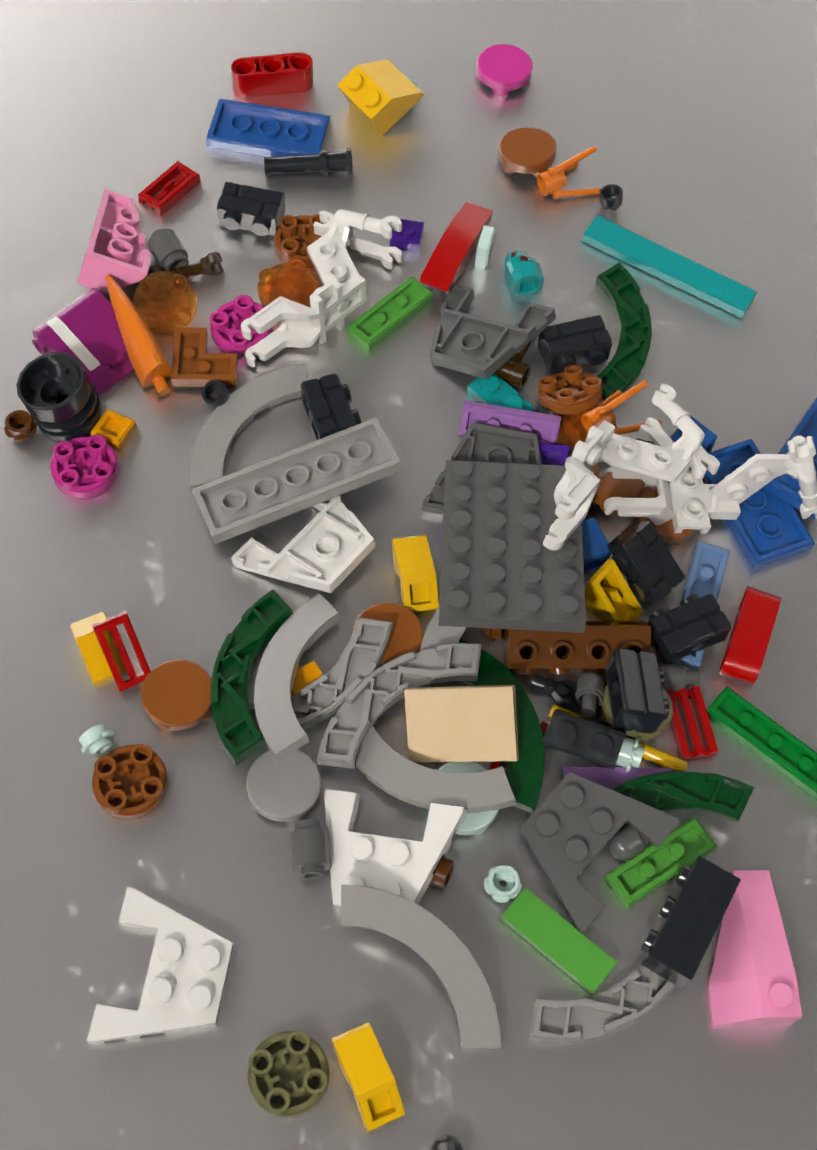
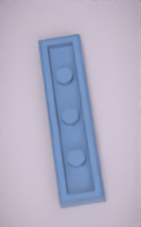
[673,540,730,670]

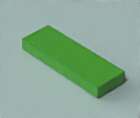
[347,276,434,352]
[604,816,718,910]
[500,887,617,995]

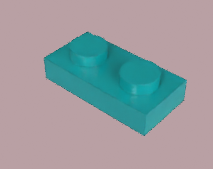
[467,372,535,412]

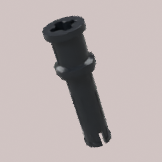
[264,148,353,177]

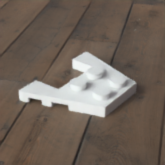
[231,496,375,593]
[324,789,467,908]
[87,887,234,1045]

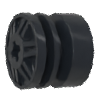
[16,352,102,441]

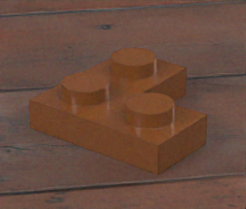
[171,327,238,387]

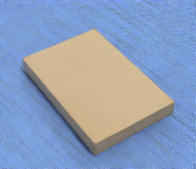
[404,685,519,762]

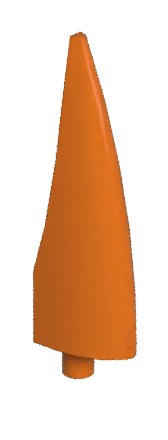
[105,274,172,396]

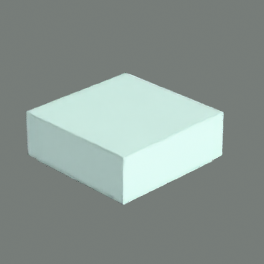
[475,225,495,270]

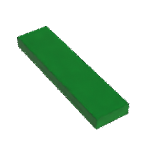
[707,685,817,800]

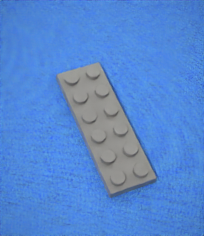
[191,417,403,545]

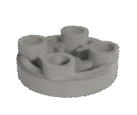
[246,749,321,823]

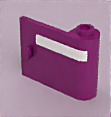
[32,288,134,396]

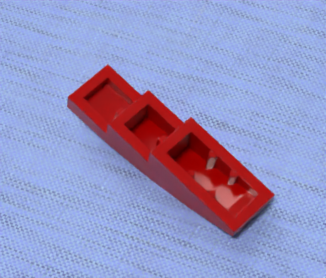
[419,202,493,292]

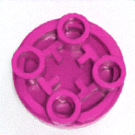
[476,44,533,96]
[210,295,273,356]
[50,435,119,498]

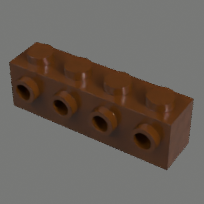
[504,620,651,674]

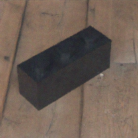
[640,855,741,989]

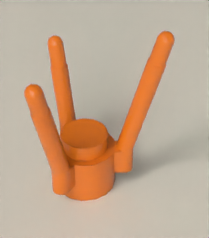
[537,146,601,200]
[581,380,662,435]

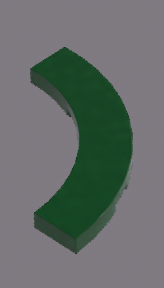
[596,262,652,401]
[210,589,293,766]
[459,639,545,813]
[586,770,754,870]

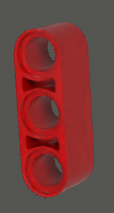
[231,52,313,97]
[719,586,781,685]

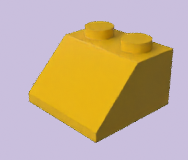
[337,59,424,136]

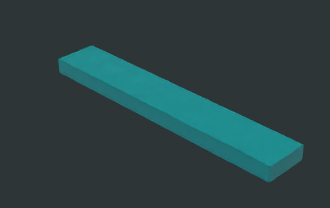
[582,215,757,318]

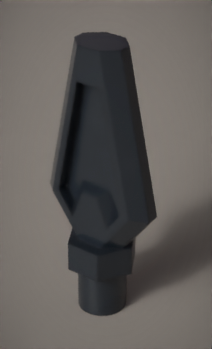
[529,674,601,717]

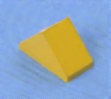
[585,559,644,620]
[70,612,127,686]

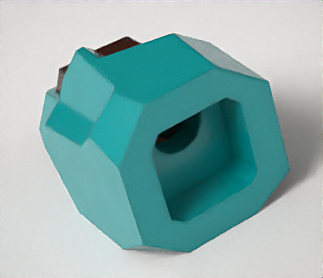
[504,250,544,297]

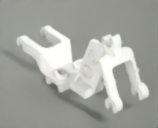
[241,209,402,367]
[543,384,720,551]
[598,436,817,534]

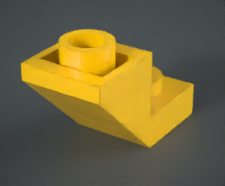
[392,535,439,612]
[331,1023,406,1132]

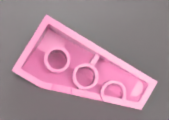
[77,189,151,293]
[707,870,802,1028]

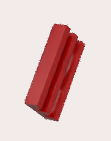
[137,161,201,216]
[92,611,151,692]
[666,686,719,761]

